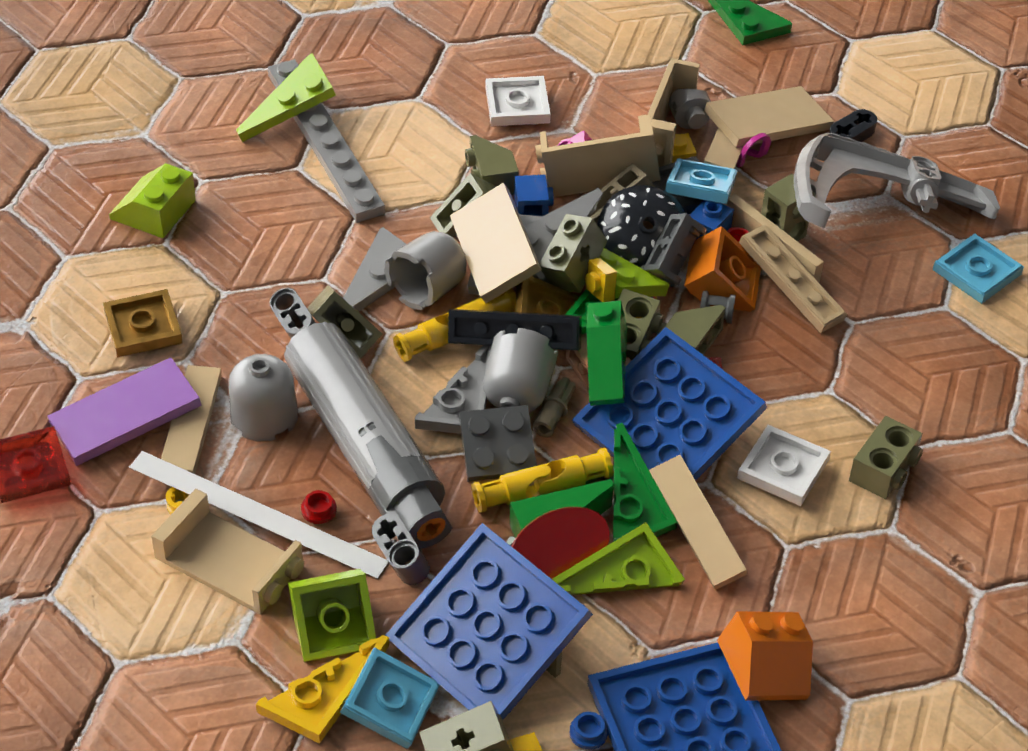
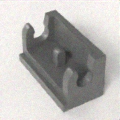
[643,213,707,287]

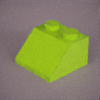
[109,163,196,238]
[288,569,376,662]

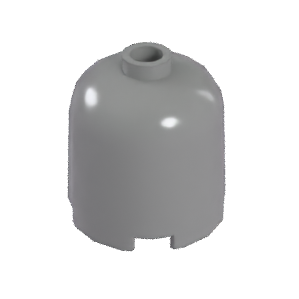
[384,231,467,310]
[483,328,558,412]
[229,354,298,441]

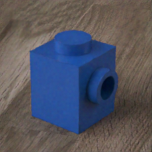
[514,175,554,216]
[690,200,734,239]

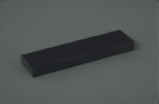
[448,309,582,351]

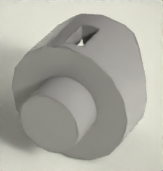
[669,89,711,129]

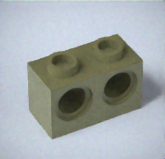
[761,174,814,241]
[618,289,664,361]
[849,416,923,499]

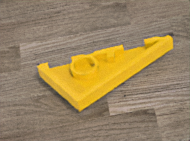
[256,635,389,744]

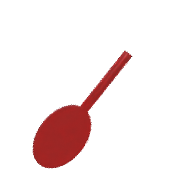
[511,507,610,579]

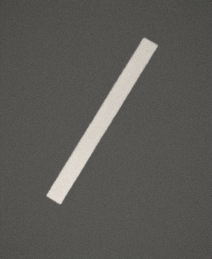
[129,451,388,579]

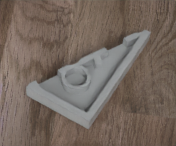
[524,188,603,282]
[343,227,406,312]
[415,345,492,434]

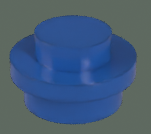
[569,712,608,750]

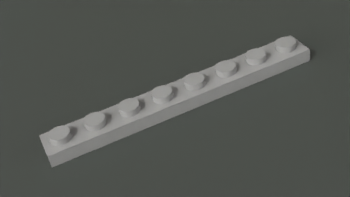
[268,59,385,223]

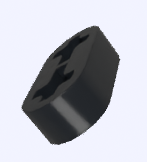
[829,109,877,142]

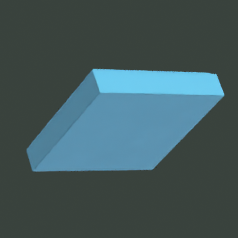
[665,158,737,204]
[933,233,1024,304]
[340,647,440,749]

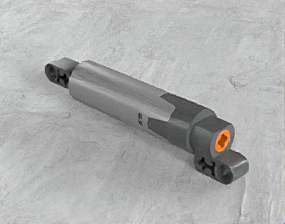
[269,288,453,585]

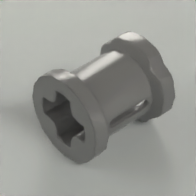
[700,290,736,324]

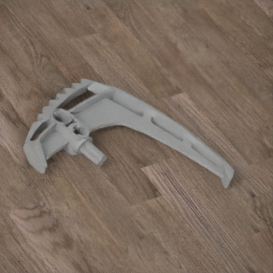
[794,133,1000,228]

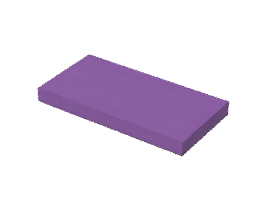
[47,357,202,466]

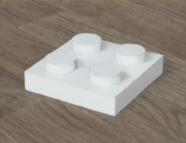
[485,76,551,126]
[737,425,831,506]

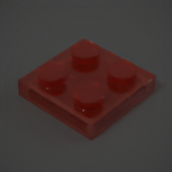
[0,426,71,503]

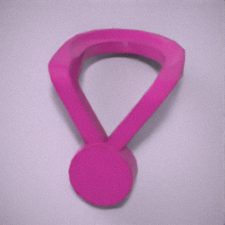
[736,133,771,168]

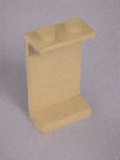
[647,58,700,167]
[535,114,660,197]
[151,488,304,615]

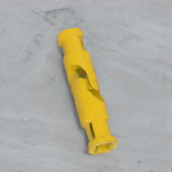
[393,288,516,362]
[471,448,614,513]

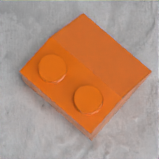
[684,226,761,312]
[717,611,813,701]

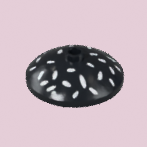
[597,185,686,269]

